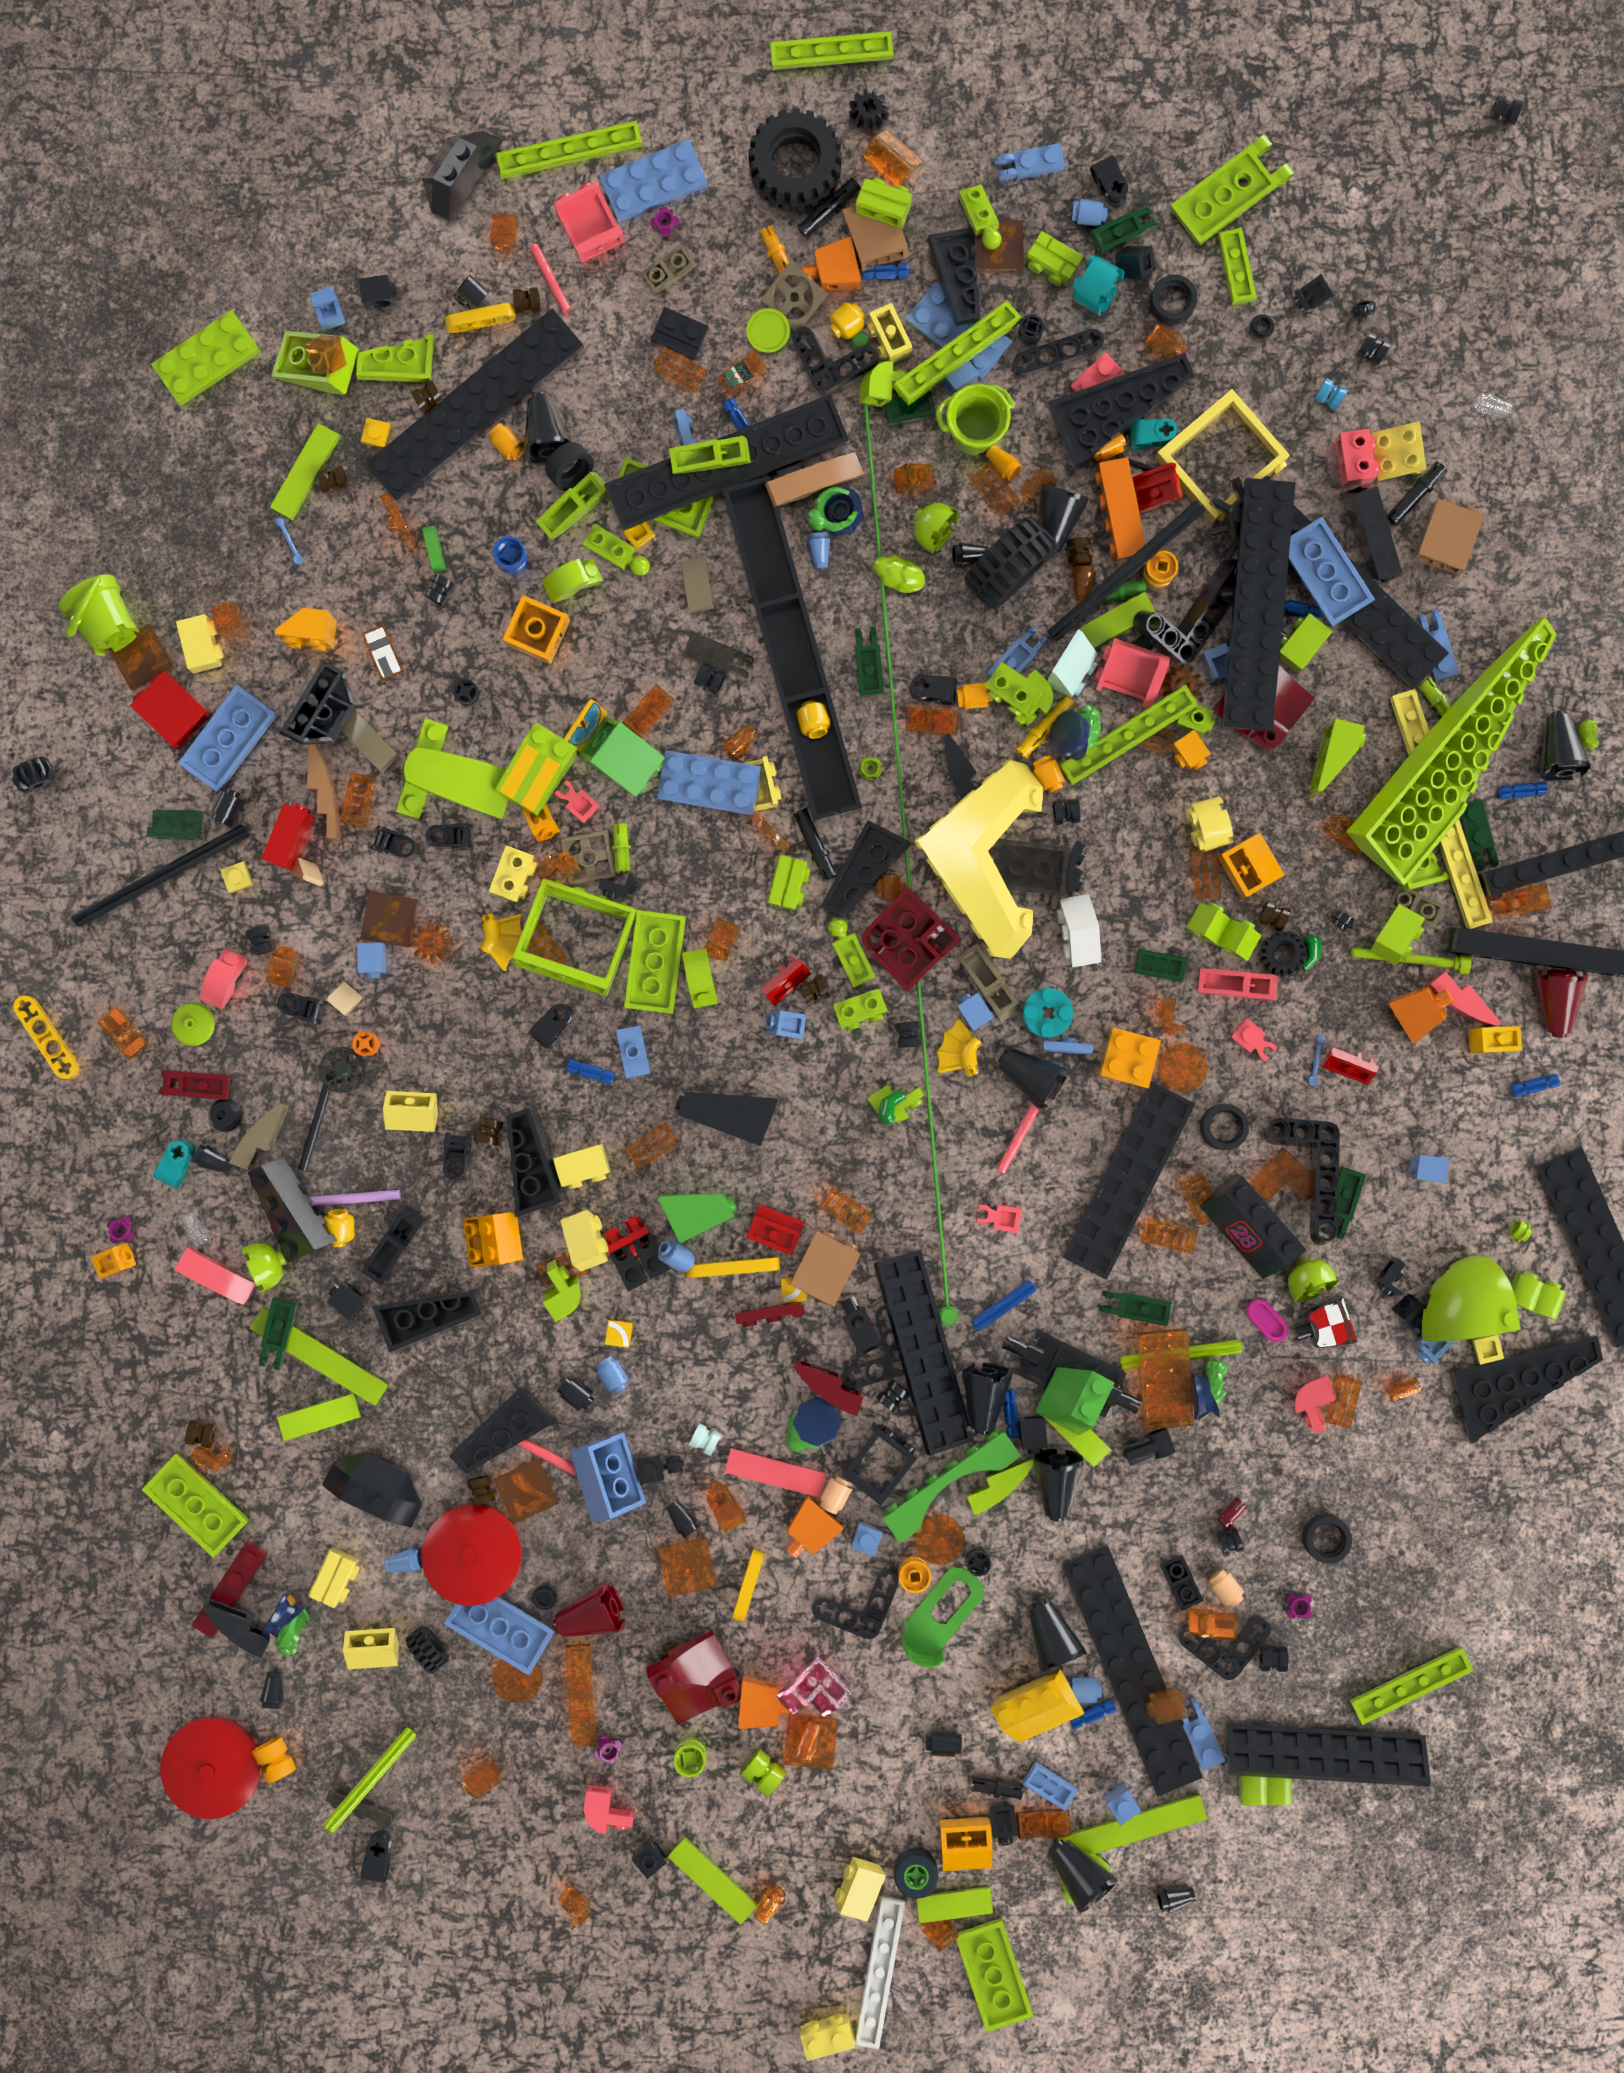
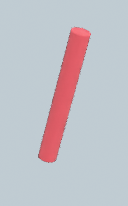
[529,244,571,314]
[996,1104,1039,1174]
[517,1439,576,1476]

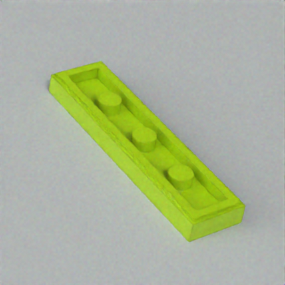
[270,423,341,521]
[668,1836,758,1925]

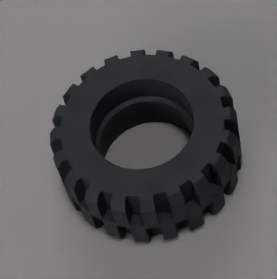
[748,108,842,212]
[964,516,1058,609]

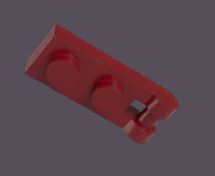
[159,1070,231,1100]
[735,1302,805,1327]

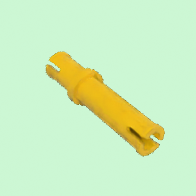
[1015,695,1076,759]

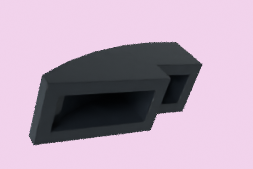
[943,733,977,802]
[361,1206,427,1285]
[203,1596,270,1658]

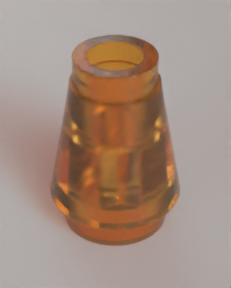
[1072,566,1096,601]
[722,724,758,760]
[793,1721,820,1761]
[754,1884,786,1924]

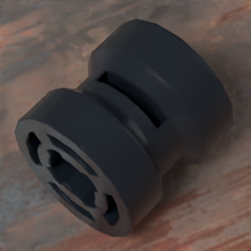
[1490,94,1523,126]
[1018,314,1044,346]
[1358,332,1392,365]
[422,573,456,607]
[694,662,727,695]
[1053,798,1081,825]
[245,926,275,956]
[895,1021,922,1048]
[876,1379,910,1413]
[965,1547,991,1577]
[1259,1646,1289,1672]

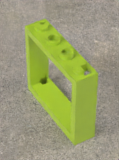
[513,878,637,997]

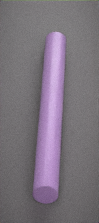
[310,1190,401,1207]

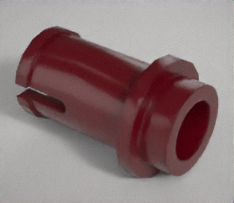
[1217,1497,1248,1529]

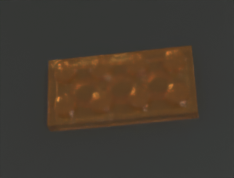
[1137,1328,1194,1430]

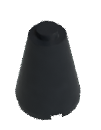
[523,392,571,465]
[1038,484,1089,556]
[1540,711,1592,782]
[998,1048,1069,1112]
[963,1363,1013,1434]
[1033,1449,1083,1522]
[1029,1599,1087,1673]
[1050,1839,1118,1914]

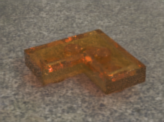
[1249,1148,1321,1201]

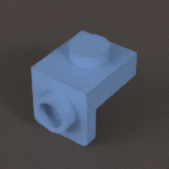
[309,286,346,331]
[1414,1336,1454,1365]

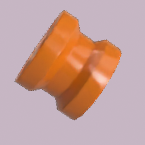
[352,1031,380,1056]

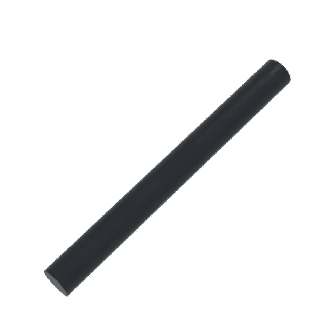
[298,1074,335,1172]

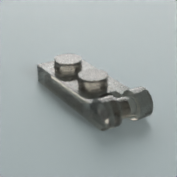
[325,1785,395,1829]

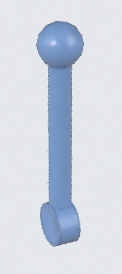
[275,517,303,565]
[1308,1035,1325,1086]

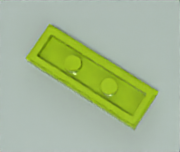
[1217,228,1257,306]
[916,1886,993,1923]

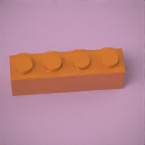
[1094,457,1146,564]

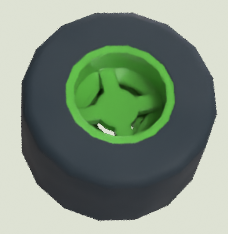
[893,1848,939,1899]

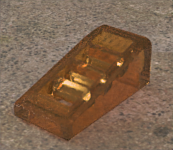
[340,773,375,828]
[528,921,570,965]
[1178,1171,1212,1227]
[819,1186,873,1234]
[1141,1218,1198,1255]

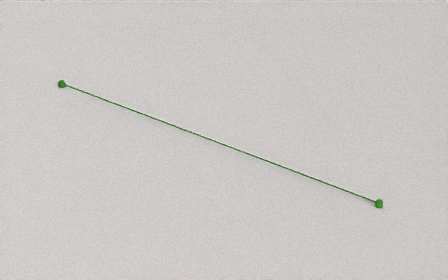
[850,332,958,1326]

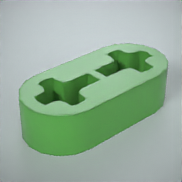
[422,525,446,573]

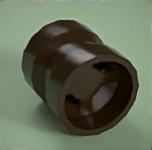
[513,287,541,315]
[411,380,444,414]
[318,465,348,494]
[1066,537,1093,567]
[1258,900,1291,931]
[798,974,830,1006]
[474,1116,504,1146]
[185,1419,217,1449]
[466,1475,496,1506]

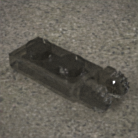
[683,632,755,678]

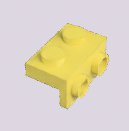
[744,756,782,812]

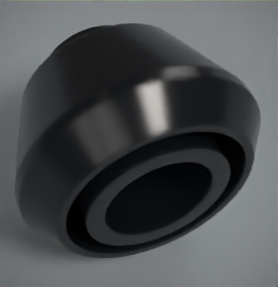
[208,1099,242,1132]

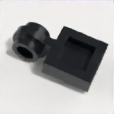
[635,1454,684,1485]

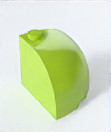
[1422,1255,1521,1342]

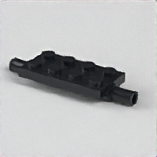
[1001,1329,1142,1418]

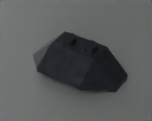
[422,131,503,223]
[279,660,355,745]
[322,1452,422,1528]

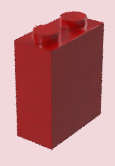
[130,670,212,750]
[261,802,316,871]

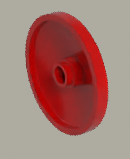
[422,1504,522,1606]
[160,1716,262,1819]

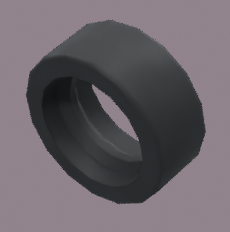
[1150,274,1198,325]
[545,442,594,491]
[1200,1104,1249,1150]
[1302,1514,1352,1564]

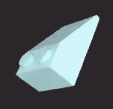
[1047,630,1098,699]

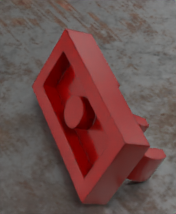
[760,956,811,1006]
[1322,1047,1379,1085]

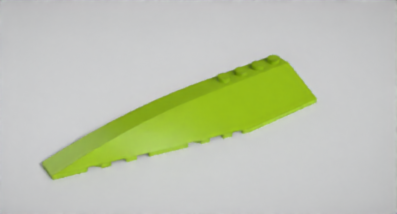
[1346,617,1557,885]

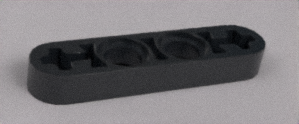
[1012,329,1104,377]

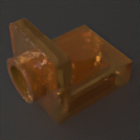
[490,214,518,250]
[706,918,741,961]
[265,947,301,989]
[559,1885,591,1930]

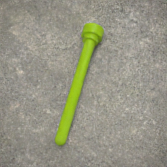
[1351,947,1471,975]

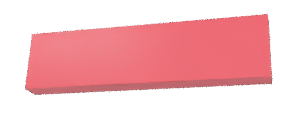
[724,1448,826,1498]

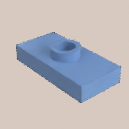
[616,1025,651,1079]
[1041,1037,1093,1055]
[1022,1761,1078,1811]

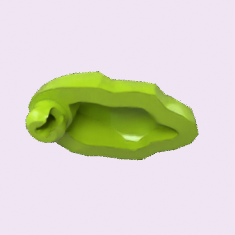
[873,554,925,593]

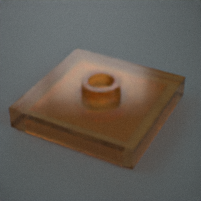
[379,492,418,551]
[658,1537,717,1597]
[783,1713,838,1770]

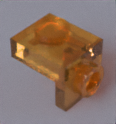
[1144,324,1187,359]
[894,463,934,494]
[1021,469,1058,505]
[536,850,580,881]
[1156,997,1186,1035]
[190,1445,233,1472]

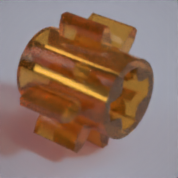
[876,875,906,901]

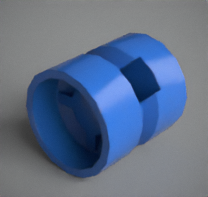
[493,536,529,575]

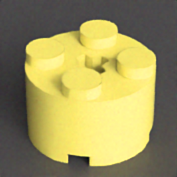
[1185,796,1233,852]

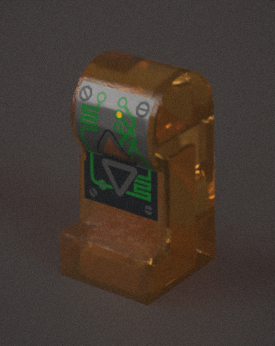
[718,349,767,395]

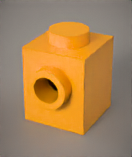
[1171,730,1211,771]

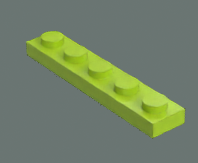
[770,31,894,70]
[1349,1646,1474,1725]

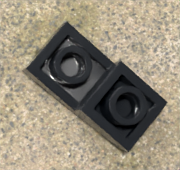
[1065,841,1086,895]
[1160,1555,1204,1612]

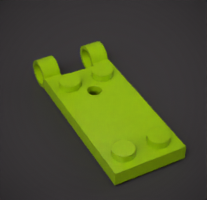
[1170,134,1295,246]

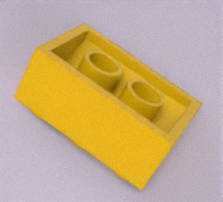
[990,1669,1084,1743]

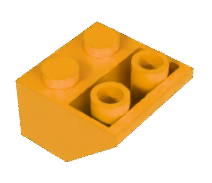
[275,608,337,652]
[1217,833,1285,900]
[463,1211,523,1267]
[939,1817,993,1871]

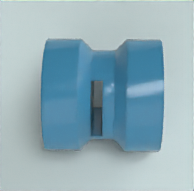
[1314,378,1348,411]

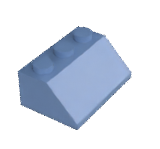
[569,1432,646,1522]

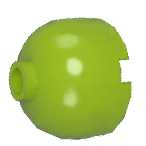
[913,502,960,553]
[241,1242,286,1293]
[1288,1257,1340,1303]

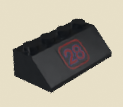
[1199,1173,1306,1279]

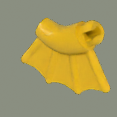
[480,913,522,971]
[936,1018,982,1077]

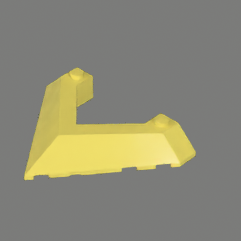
[914,760,1043,959]

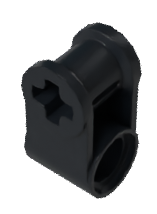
[1090,155,1129,207]
[452,275,489,310]
[909,674,957,705]
[425,823,474,850]
[369,825,420,861]
[277,992,328,1025]
[528,1004,573,1049]
[443,1132,472,1180]
[360,1830,392,1883]

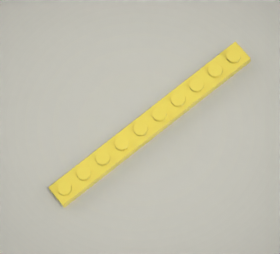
[1390,689,1493,929]

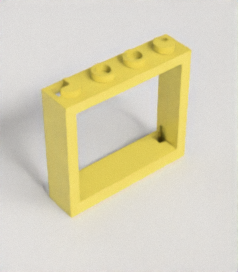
[1154,389,1290,524]

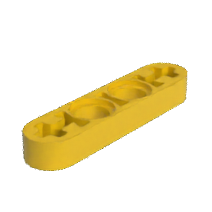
[13,996,79,1079]
[684,1257,780,1278]

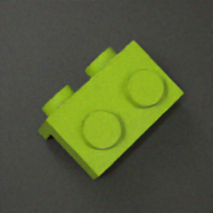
[833,989,888,1032]

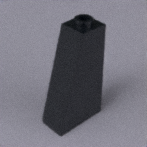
[1340,485,1402,582]
[675,1092,778,1146]

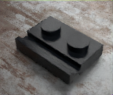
[650,307,709,361]

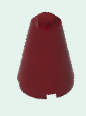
[1536,969,1588,1038]
[553,1583,625,1637]

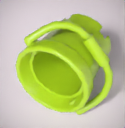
[935,383,1015,456]
[58,574,139,656]

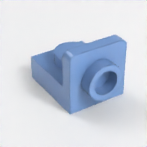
[765,1010,806,1039]

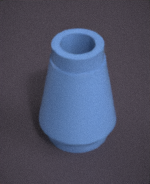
[806,532,830,569]
[384,1548,423,1572]

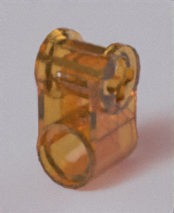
[1324,814,1363,857]
[707,1483,747,1533]

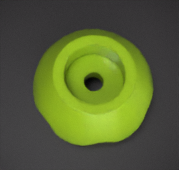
[1579,719,1599,750]

